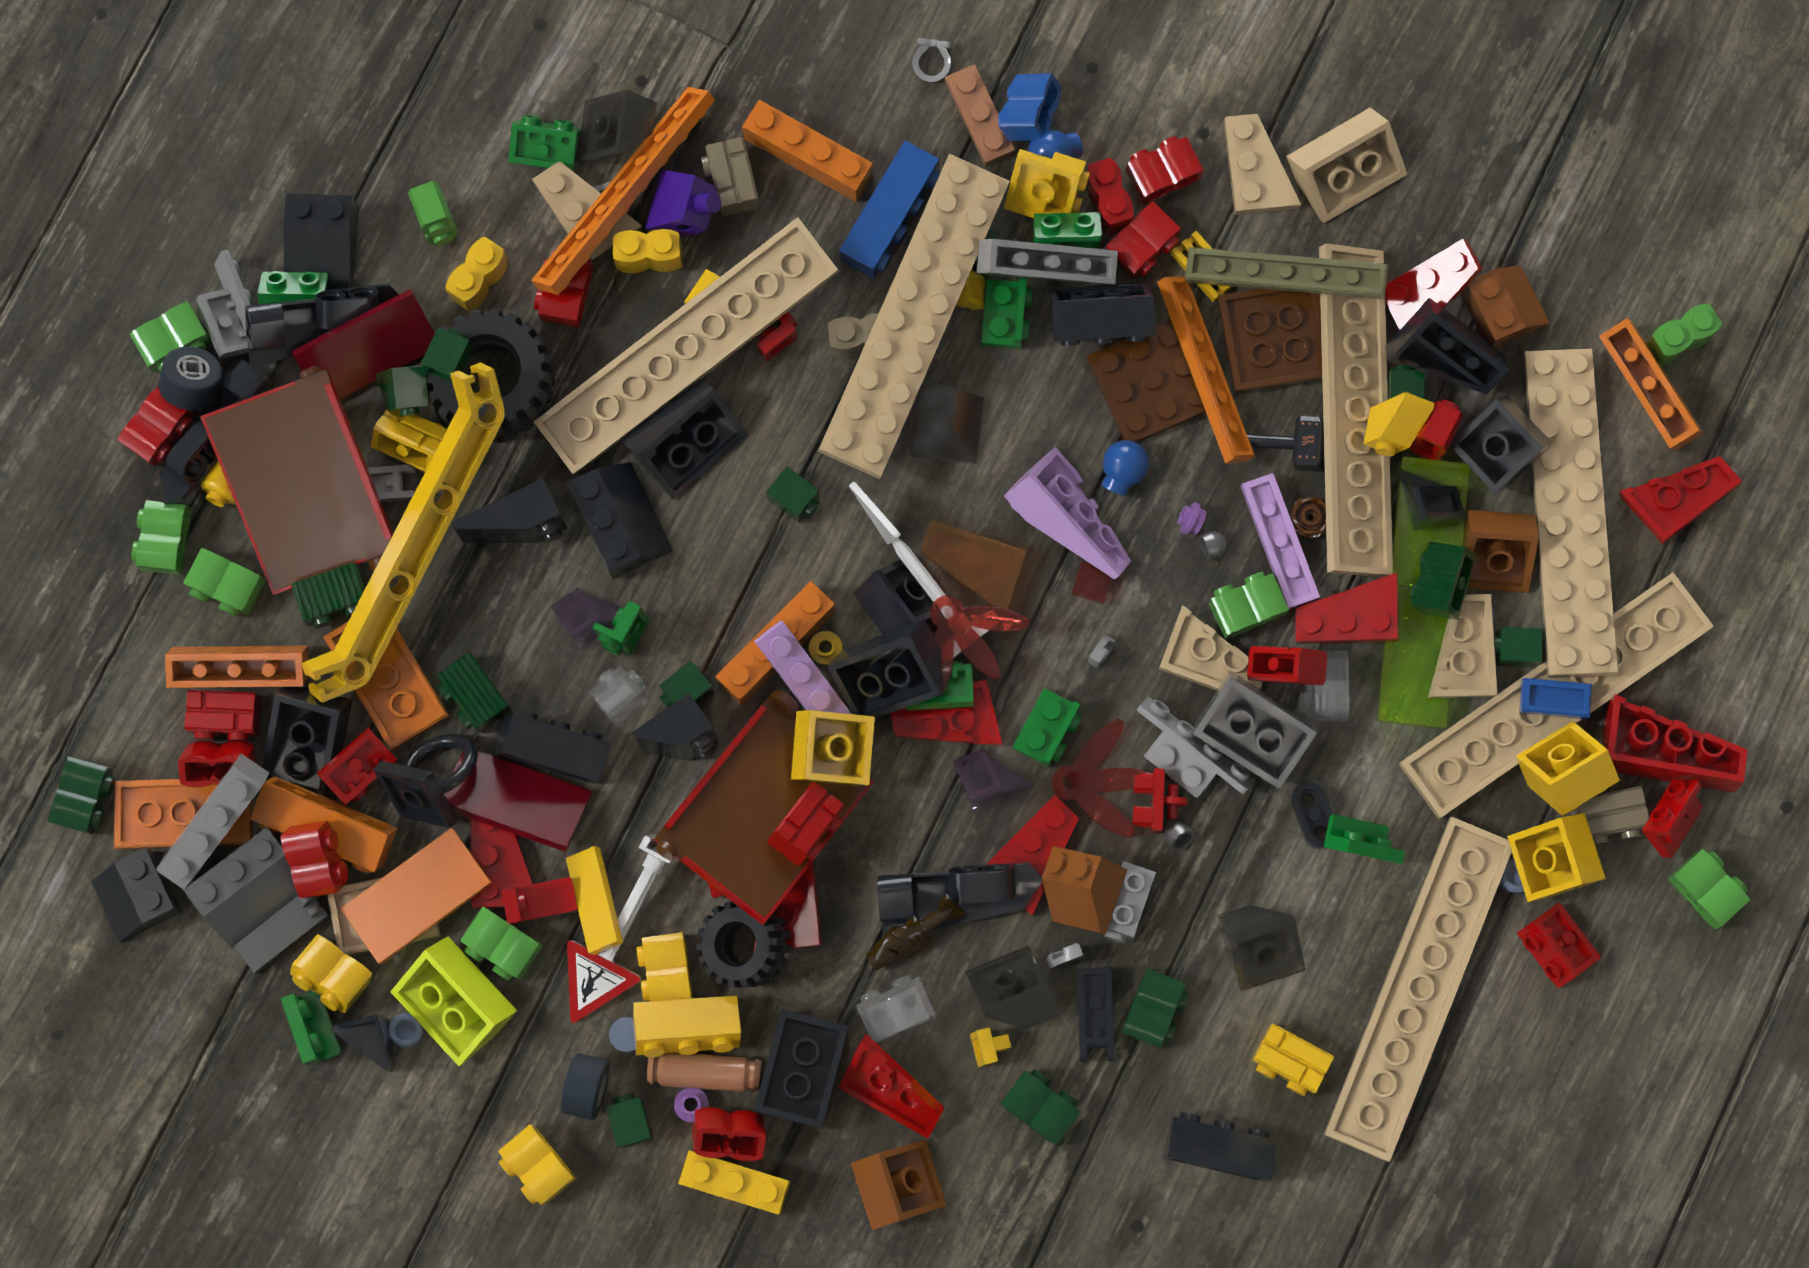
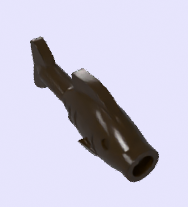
[866,894,965,971]

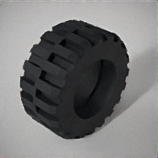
[426,309,555,442]

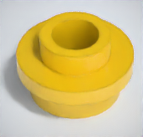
[809,631,843,665]

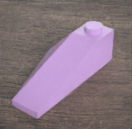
[1004,447,1131,580]

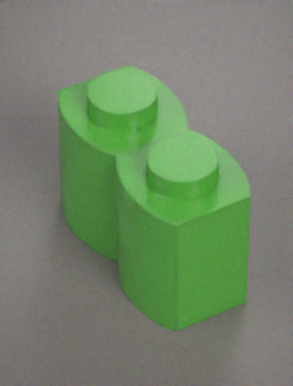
[408,181,458,246]
[130,301,211,373]
[1647,304,1722,366]
[131,500,191,575]
[183,547,266,617]
[1209,572,1289,640]
[1668,849,1750,929]
[460,907,543,981]

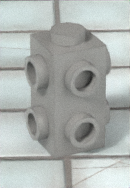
[1104,861,1156,943]

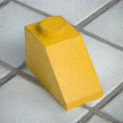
[1363,392,1434,456]

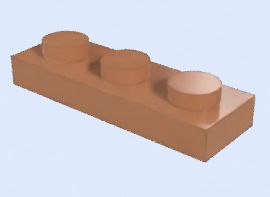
[945,64,1015,167]

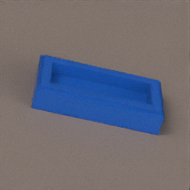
[1519,678,1592,719]

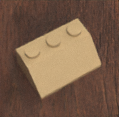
[1287,108,1408,223]

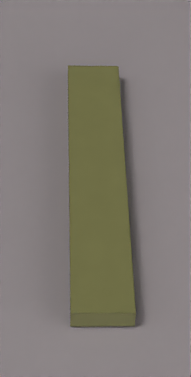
[1185,247,1389,299]

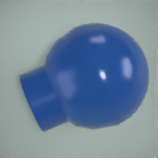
[1028,130,1083,159]
[1101,440,1149,496]

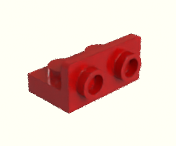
[317,728,397,805]
[1641,779,1703,858]
[1517,902,1601,988]

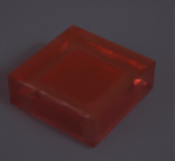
[1071,561,1112,604]

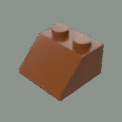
[1460,265,1550,348]
[1463,510,1539,593]
[1042,846,1127,935]
[851,1139,947,1230]

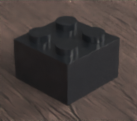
[1450,395,1553,494]

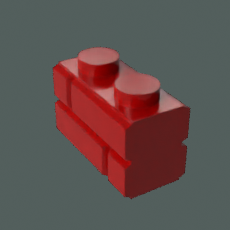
[1247,646,1328,686]
[184,690,261,742]
[767,782,844,866]

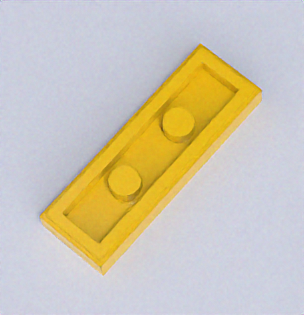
[566,846,623,955]

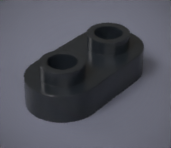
[1291,782,1333,849]

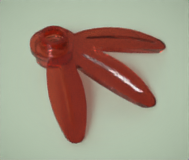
[930,595,1030,692]
[1052,719,1149,838]

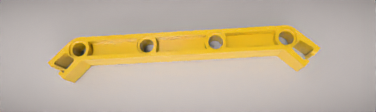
[301,362,505,703]

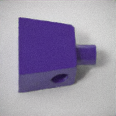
[646,170,722,238]

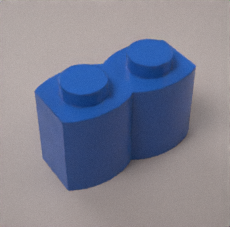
[998,73,1061,141]

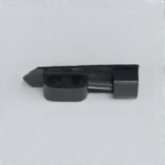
[245,284,400,368]
[160,360,276,505]
[877,862,1042,936]

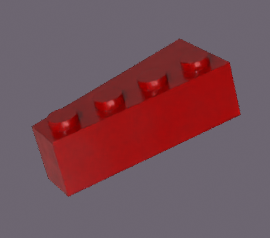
[1602,694,1748,793]

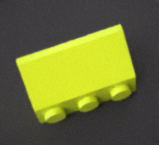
[390,936,517,1067]

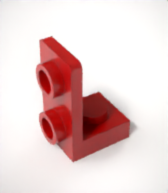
[757,312,798,362]
[501,877,577,924]

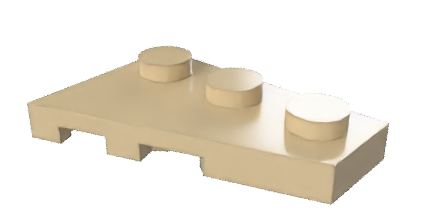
[1224,114,1301,215]
[532,161,642,260]
[1428,594,1497,698]
[1159,605,1263,691]

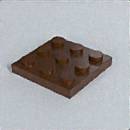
[1217,289,1322,394]
[1086,320,1206,443]

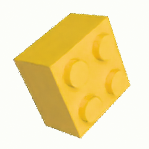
[791,710,875,786]
[1516,721,1620,816]
[1507,813,1606,902]

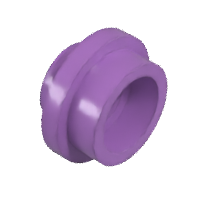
[1177,502,1206,535]
[674,1088,709,1122]

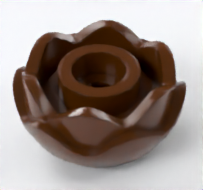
[1290,497,1326,538]

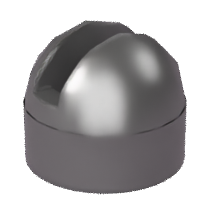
[1199,531,1227,560]
[1164,821,1195,851]

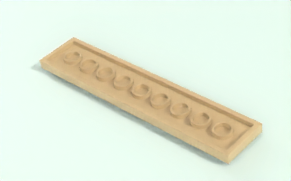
[818,153,1010,479]
[534,217,840,475]
[1319,243,1393,577]
[1523,349,1618,678]
[1399,572,1714,819]
[1324,816,1512,1162]

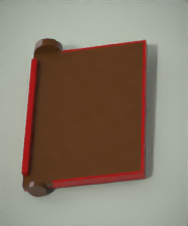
[200,365,394,595]
[653,690,875,925]

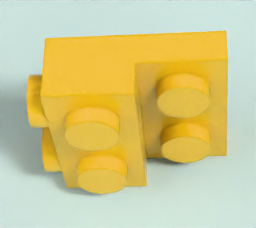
[1004,149,1090,218]

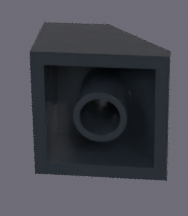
[853,553,943,634]
[91,847,183,943]

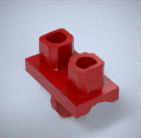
[1132,768,1188,834]

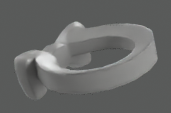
[912,38,952,83]

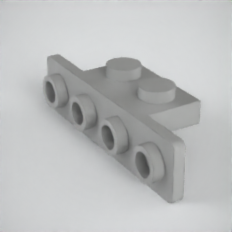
[195,250,276,377]
[1137,697,1255,798]

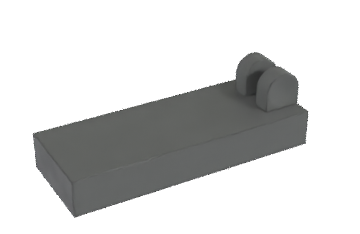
[234,895,330,974]

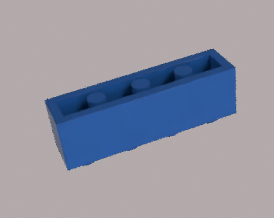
[839,141,941,279]

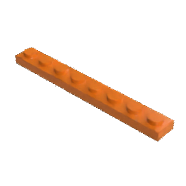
[531,87,715,295]

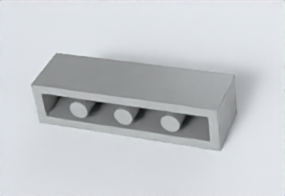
[976,239,1118,285]
[156,753,269,889]

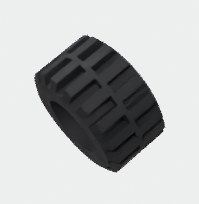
[696,901,792,988]

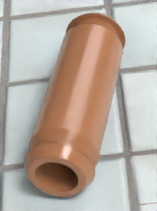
[647,1052,762,1092]

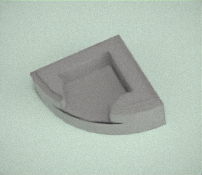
[1088,634,1116,669]
[1046,943,1083,969]

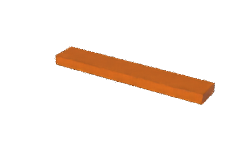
[1157,277,1255,463]

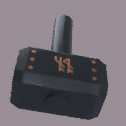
[1247,416,1324,471]

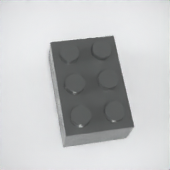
[1193,671,1317,789]

